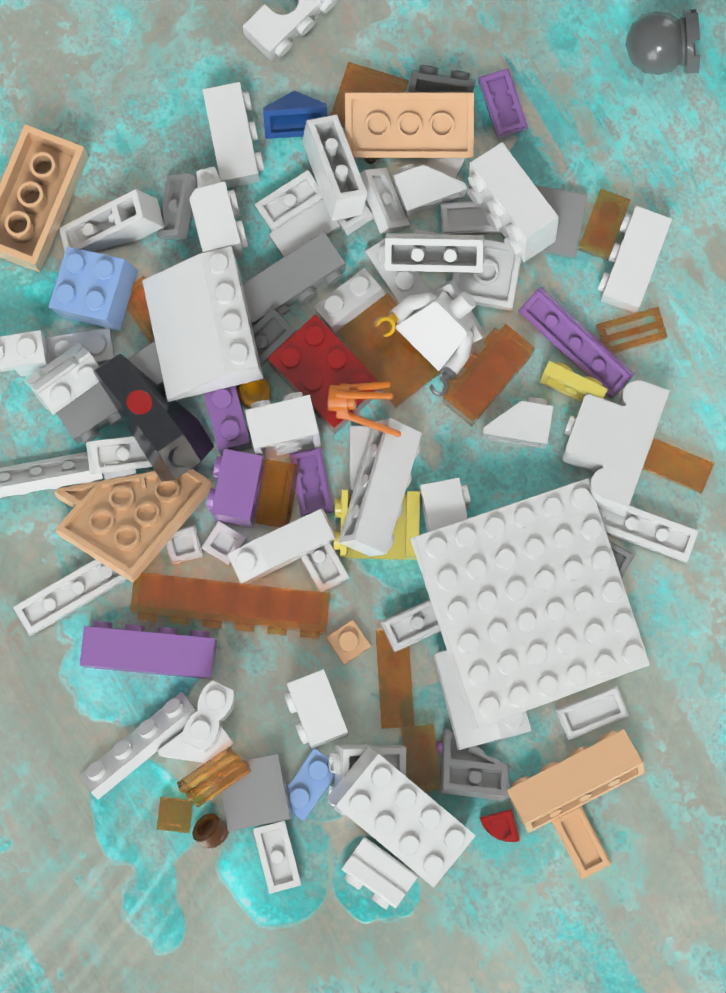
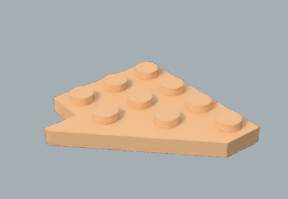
[55,469,214,583]

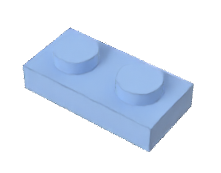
[288,748,335,821]

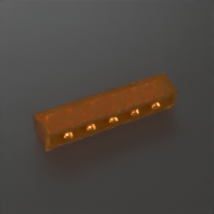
[130,573,331,640]

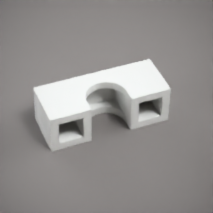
[243,0,337,61]

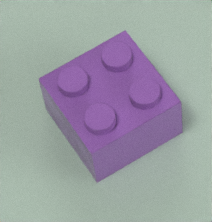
[207,449,266,528]

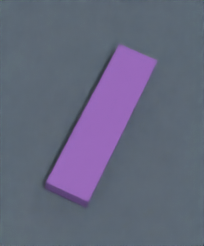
[518,286,635,398]

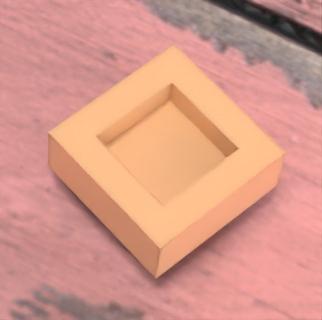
[326,620,371,666]

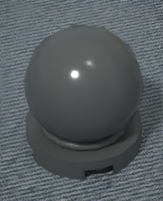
[625,9,700,75]

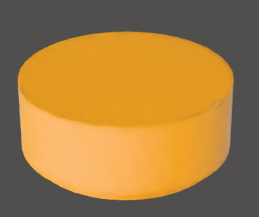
[238,378,271,409]

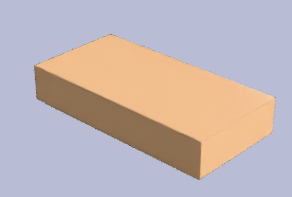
[551,806,611,879]

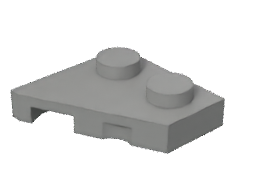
[440,729,508,801]

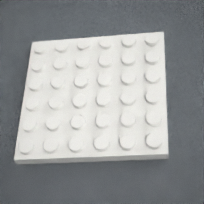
[410,478,650,729]

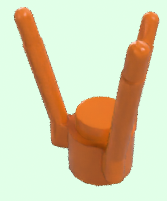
[328,381,401,437]

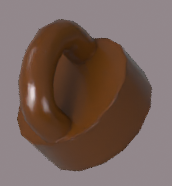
[192,813,229,849]

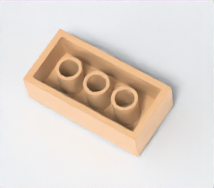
[0,124,89,273]

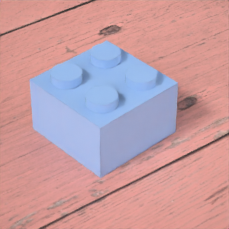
[48,246,138,331]

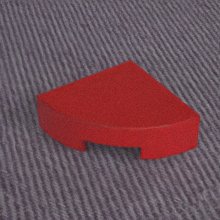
[479,809,520,842]

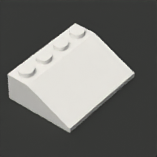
[142,246,263,402]

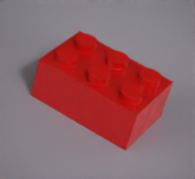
[268,314,382,434]

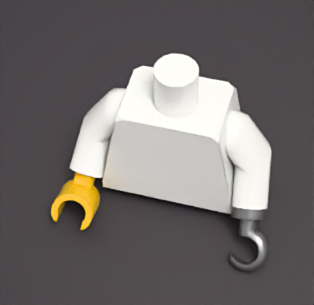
[374,291,476,396]

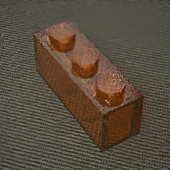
[442,323,535,427]

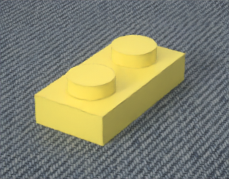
[540,361,608,402]

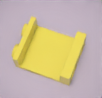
[334,490,420,560]

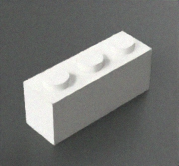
[202,82,264,188]
[302,115,367,221]
[598,206,672,314]
[385,233,484,273]

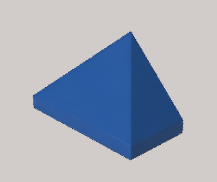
[263,91,328,139]

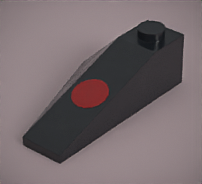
[93,354,214,482]

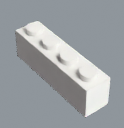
[338,418,422,557]

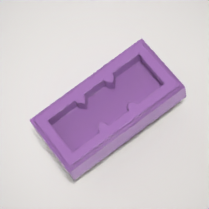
[478,68,528,139]
[289,448,333,518]

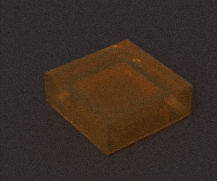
[156,797,194,833]

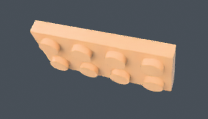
[345,92,474,158]

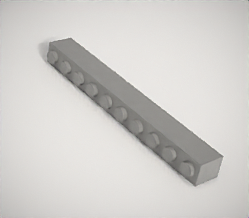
[56,232,346,444]

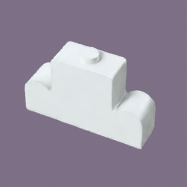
[562,380,670,516]

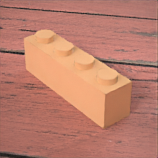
[507,729,645,833]

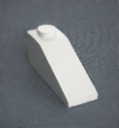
[59,189,164,252]
[227,509,337,584]

